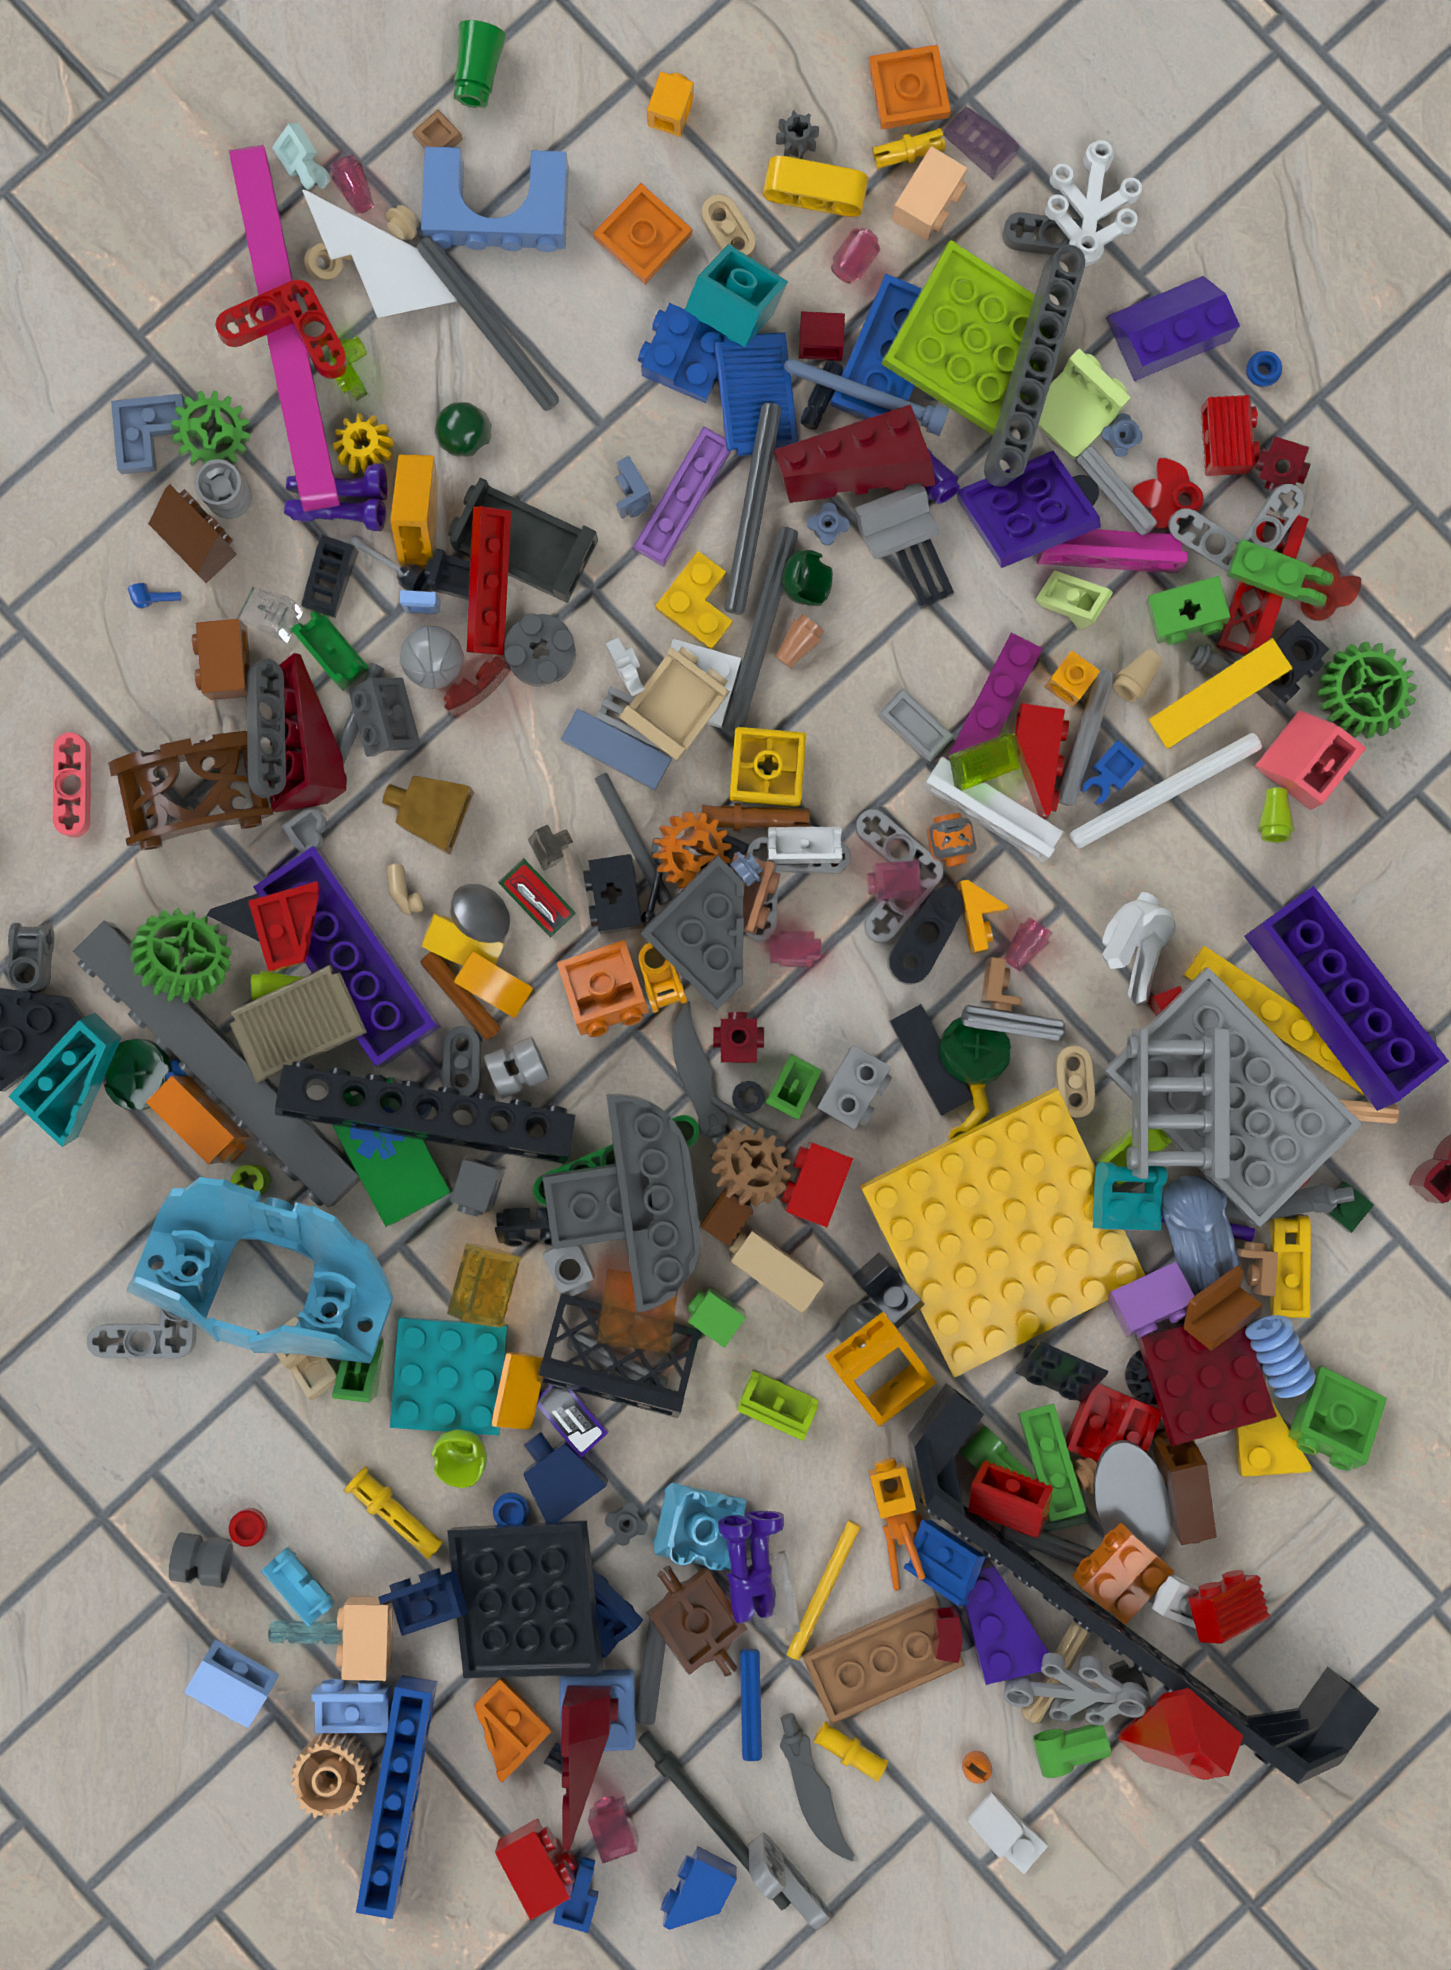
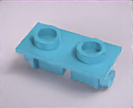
[261,1547,334,1627]

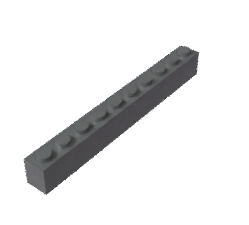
[73,921,361,1207]

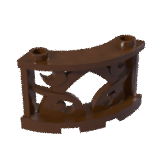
[108,731,273,850]

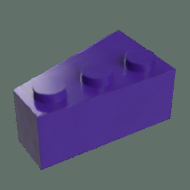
[964,1557,1049,1685]

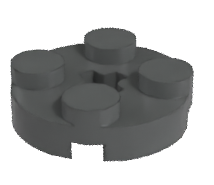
[504,613,576,687]

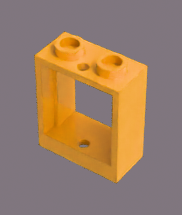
[825,1312,937,1427]

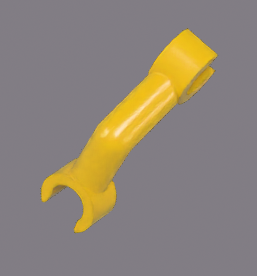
[947,1083,990,1140]

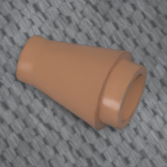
[775,614,824,669]

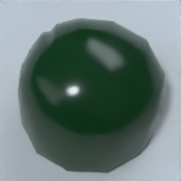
[434,402,492,457]
[782,549,833,606]

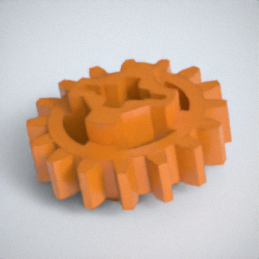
[653,812,731,889]

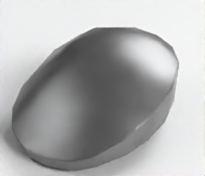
[450,884,510,943]

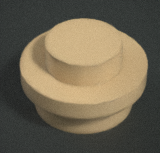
[385,205,419,240]

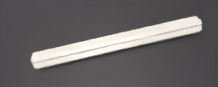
[1070,733,1262,849]

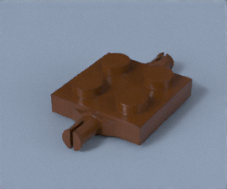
[646,1566,747,1677]

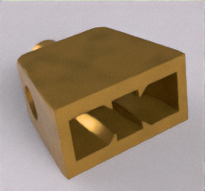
[382,776,474,855]

